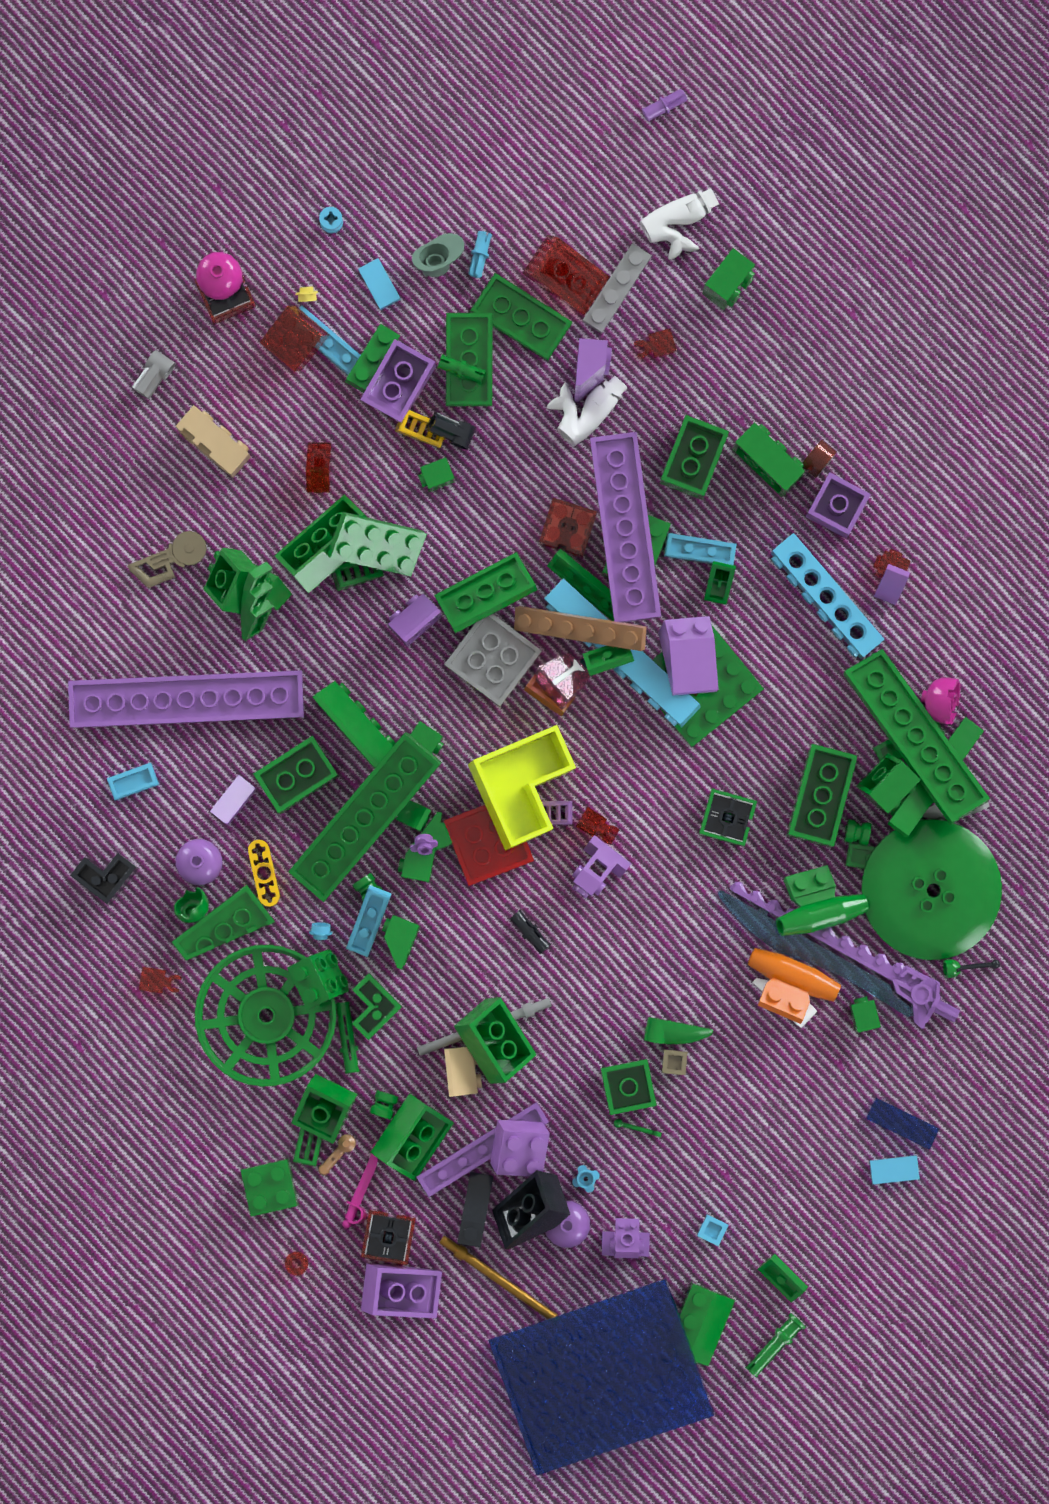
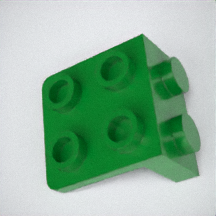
[287,949,349,1010]

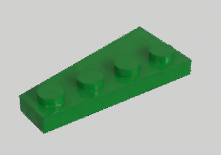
[172,884,275,960]

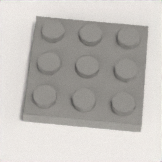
[444,614,542,707]

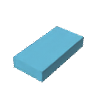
[358,258,401,310]
[107,762,159,801]
[869,1155,920,1184]

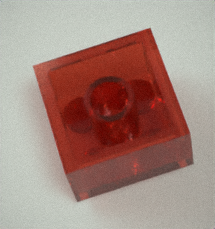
[260,305,330,372]

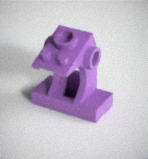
[572,835,631,899]
[602,1218,650,1258]

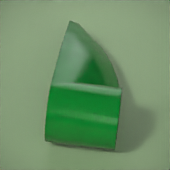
[644,1017,713,1044]

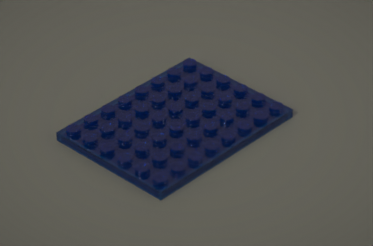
[488,1278,715,1475]

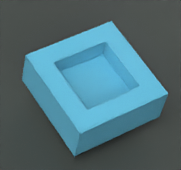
[697,1214,728,1246]

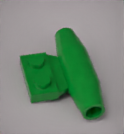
[776,865,869,936]

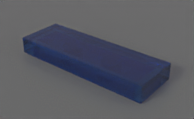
[865,1097,940,1150]

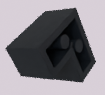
[70,853,139,905]

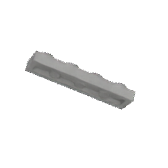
[582,243,652,334]

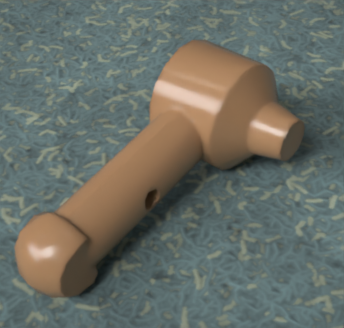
[318,1134,356,1176]

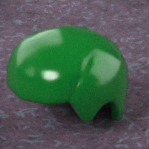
[174,887,209,923]

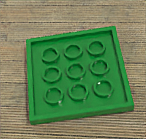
[652,624,764,748]

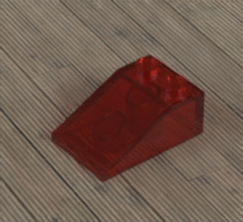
[522,235,610,315]

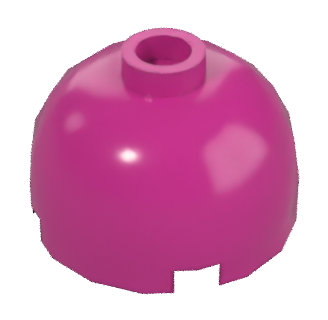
[196,252,243,300]
[921,677,960,725]

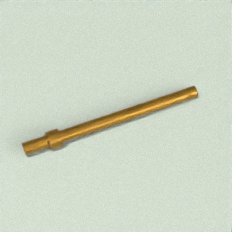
[439,1235,560,1324]

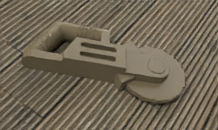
[127,531,207,588]

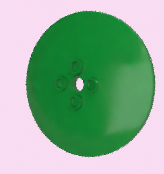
[861,819,1002,960]

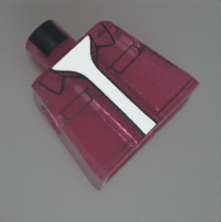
[533,653,590,710]

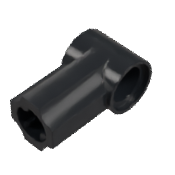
[427,412,476,450]

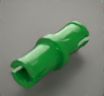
[437,354,486,384]

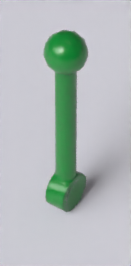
[613,1119,662,1137]

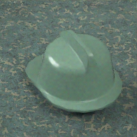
[412,233,465,277]

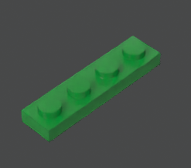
[547,549,614,621]

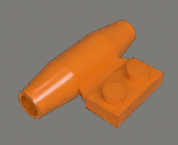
[747,948,841,1024]

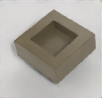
[662,1049,688,1075]

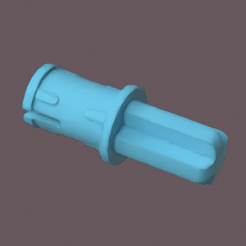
[468,231,492,278]

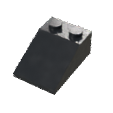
[492,1170,570,1250]

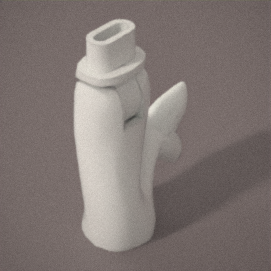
[640,188,719,260]
[547,376,627,446]

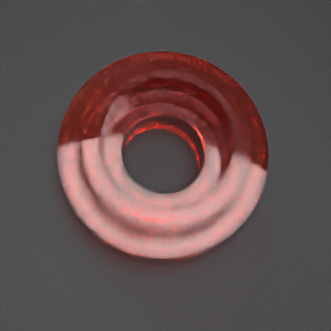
[285,1252,309,1276]

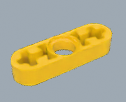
[248,840,280,907]

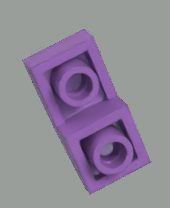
[874,564,910,605]

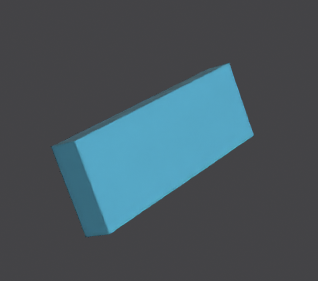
[664,533,737,565]
[346,885,391,957]

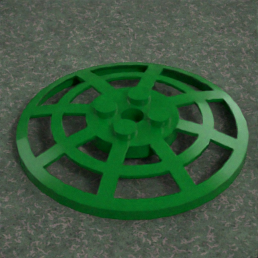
[195,945,337,1087]

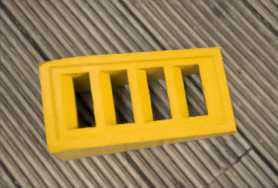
[395,410,444,448]

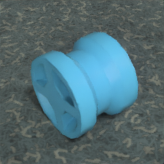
[319,207,343,234]

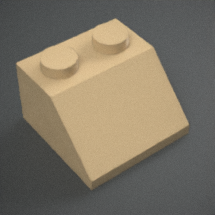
[444,1047,482,1097]

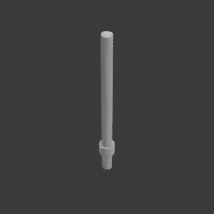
[417,998,552,1056]

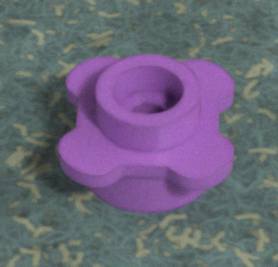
[410,834,438,855]

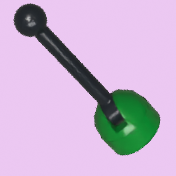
[943,959,1000,979]

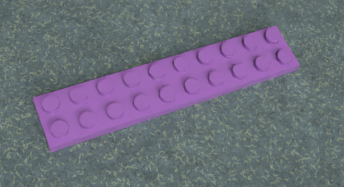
[68,670,304,728]

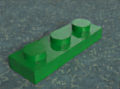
[345,324,400,393]

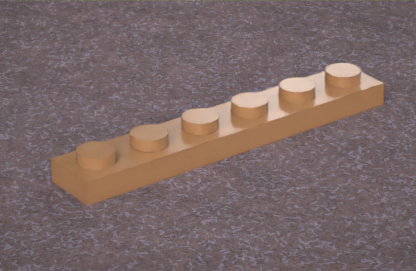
[514,606,647,651]

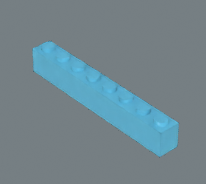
[544,578,701,728]

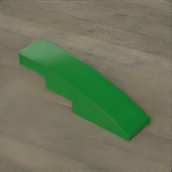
[241,562,273,641]

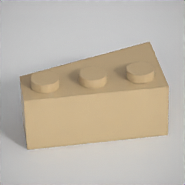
[176,405,251,478]

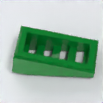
[331,562,384,591]

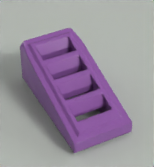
[541,801,572,825]

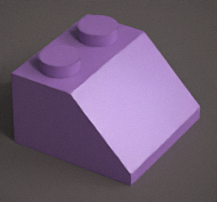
[388,594,442,647]

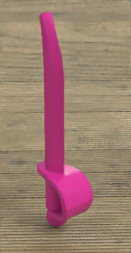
[342,1143,378,1228]

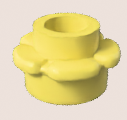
[295,286,318,302]

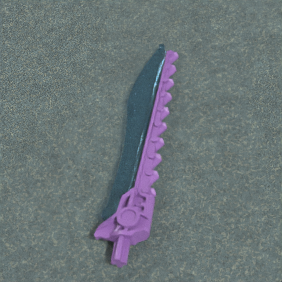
[718,882,960,1029]

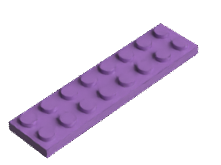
[590,432,661,623]

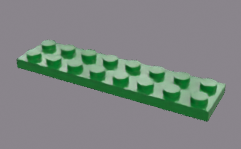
[843,649,990,825]
[288,732,442,902]

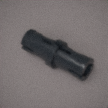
[509,910,551,954]

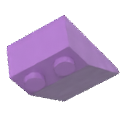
[360,339,436,423]
[658,616,718,696]
[361,1263,442,1318]

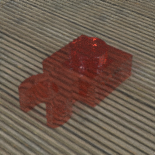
[633,328,677,359]
[576,807,620,845]
[139,967,182,994]

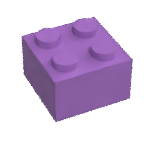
[806,472,871,539]
[490,1120,550,1177]

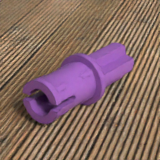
[642,89,687,122]

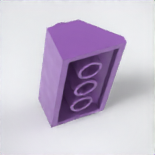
[574,338,612,403]

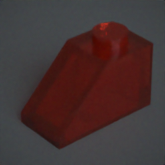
[306,442,331,493]

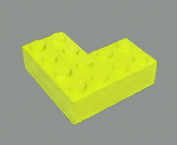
[468,725,576,851]

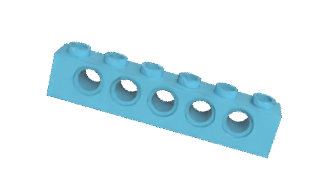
[771,533,884,659]

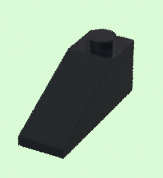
[457,1171,494,1248]

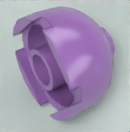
[176,839,223,885]
[545,1201,590,1248]

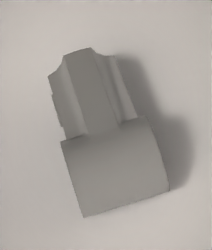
[132,350,176,399]

